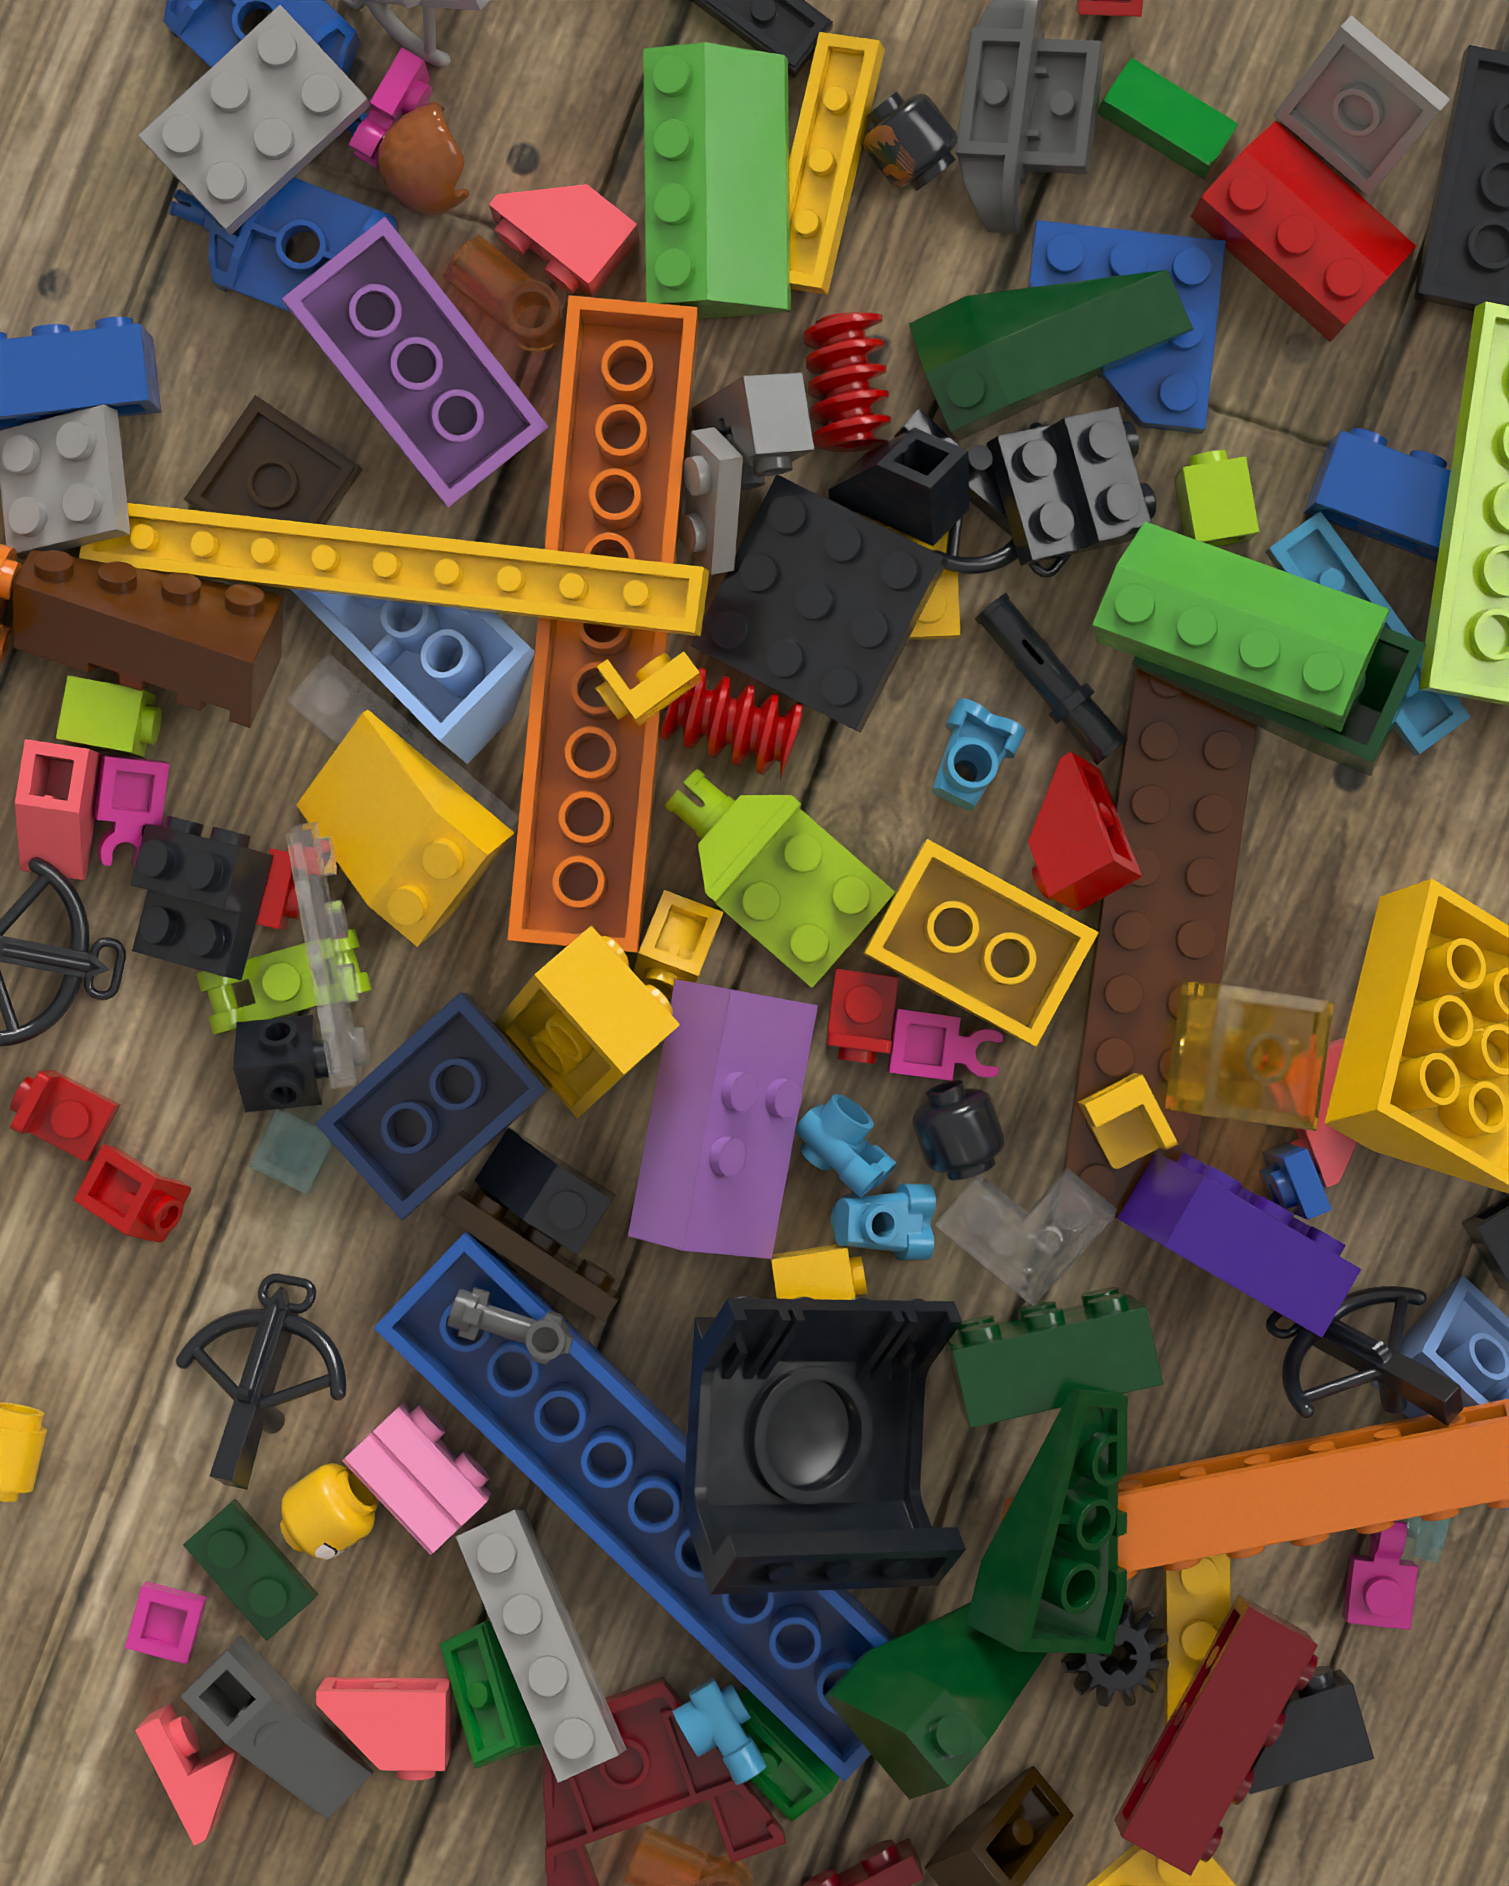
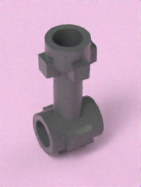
[448,1287,574,1365]

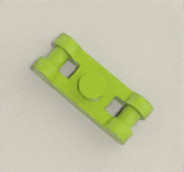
[196,929,372,1036]

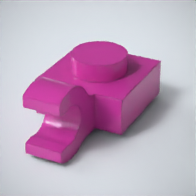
[1342,1520,1418,1630]

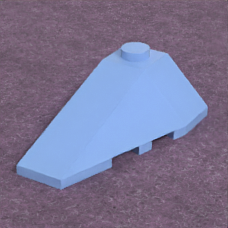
[291,589,535,764]

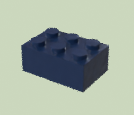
[315,993,552,1220]

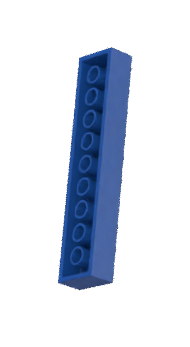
[374,1231,897,1782]

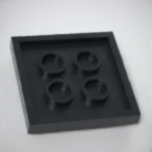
[691,475,948,733]

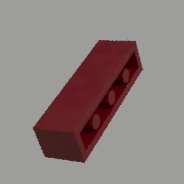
[1114,1594,1318,1876]

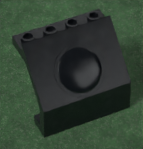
[683,1296,966,1595]

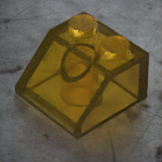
[1165,981,1335,1131]

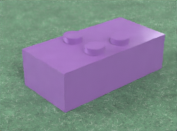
[282,217,549,507]
[628,979,818,1259]

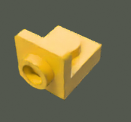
[595,651,701,727]
[633,890,724,999]

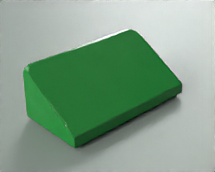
[1097,57,1238,179]
[440,1621,542,1768]
[738,1687,840,1822]

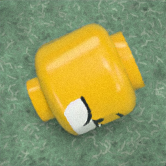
[280,1463,378,1560]

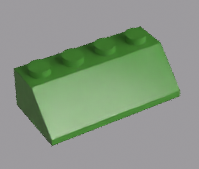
[643,42,791,319]
[1092,522,1390,732]

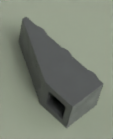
[180,1634,374,1819]

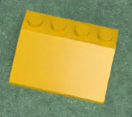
[1324,878,1509,1194]

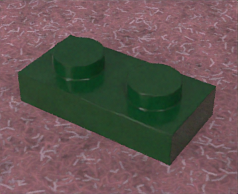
[183,1499,318,1641]

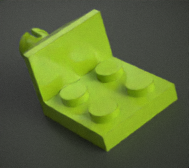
[664,768,896,988]

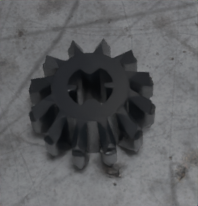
[1060,1596,1169,1707]

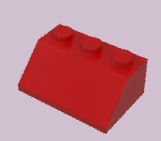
[1190,120,1417,342]

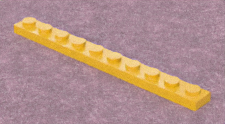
[79,503,709,636]

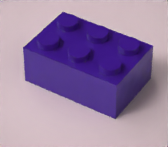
[1117,1152,1361,1338]

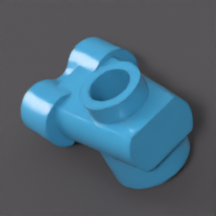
[931,698,1026,810]
[795,1094,897,1198]
[831,1184,936,1260]
[672,1677,766,1785]

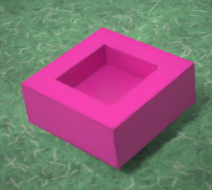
[125,1581,208,1665]

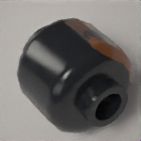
[863,91,957,191]

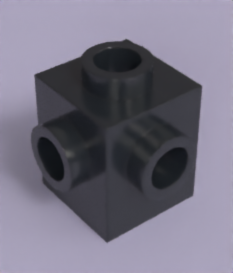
[233,1014,334,1113]

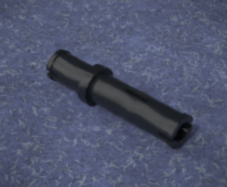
[975,593,1128,765]

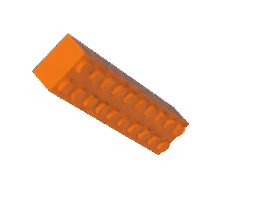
[507,295,699,953]

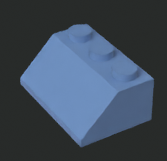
[1373,1275,1509,1511]

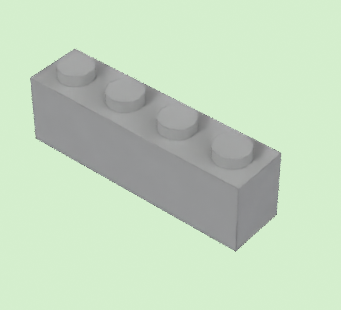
[456,1510,627,1783]

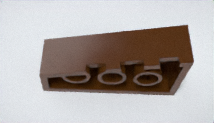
[12,550,284,728]

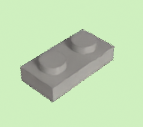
[679,427,743,575]

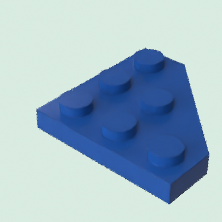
[1028,220,1226,434]

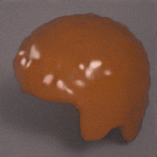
[378,102,469,216]

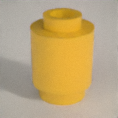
[0,1402,47,1502]

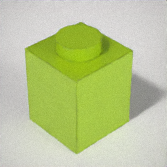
[1174,450,1260,547]
[56,676,162,758]

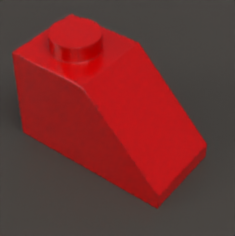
[1028,752,1142,912]

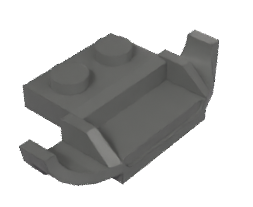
[955,0,1105,234]

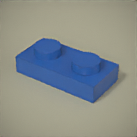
[1259,1142,1332,1220]

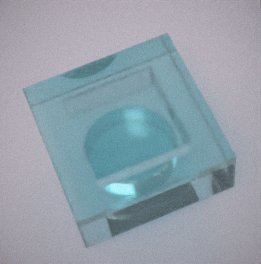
[249,1109,333,1194]
[1407,1516,1451,1564]

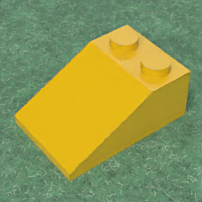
[296,709,515,947]
[495,926,680,1119]

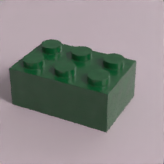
[946,1287,1164,1428]

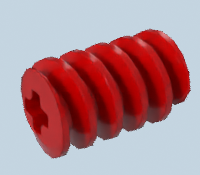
[803,312,891,453]
[660,667,803,780]

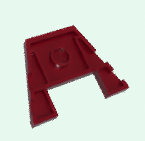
[542,1677,786,1886]

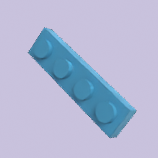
[1265,511,1471,756]

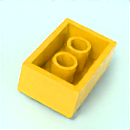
[862,839,1099,1047]

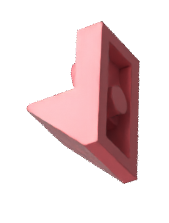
[135,1703,240,1846]

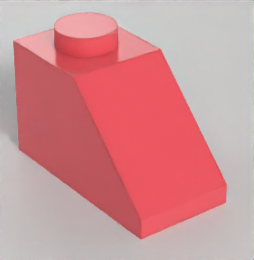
[316,1677,452,1780]

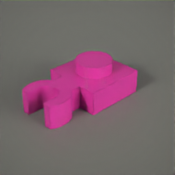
[349,47,432,168]
[93,753,169,867]
[886,1009,1003,1081]

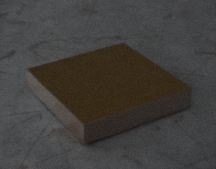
[184,395,363,525]

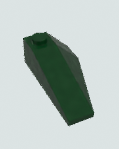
[909,270,1194,440]
[1132,627,1426,777]
[966,1388,1128,1654]
[824,1602,1047,1800]

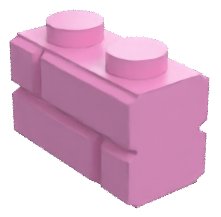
[342,1401,491,1555]

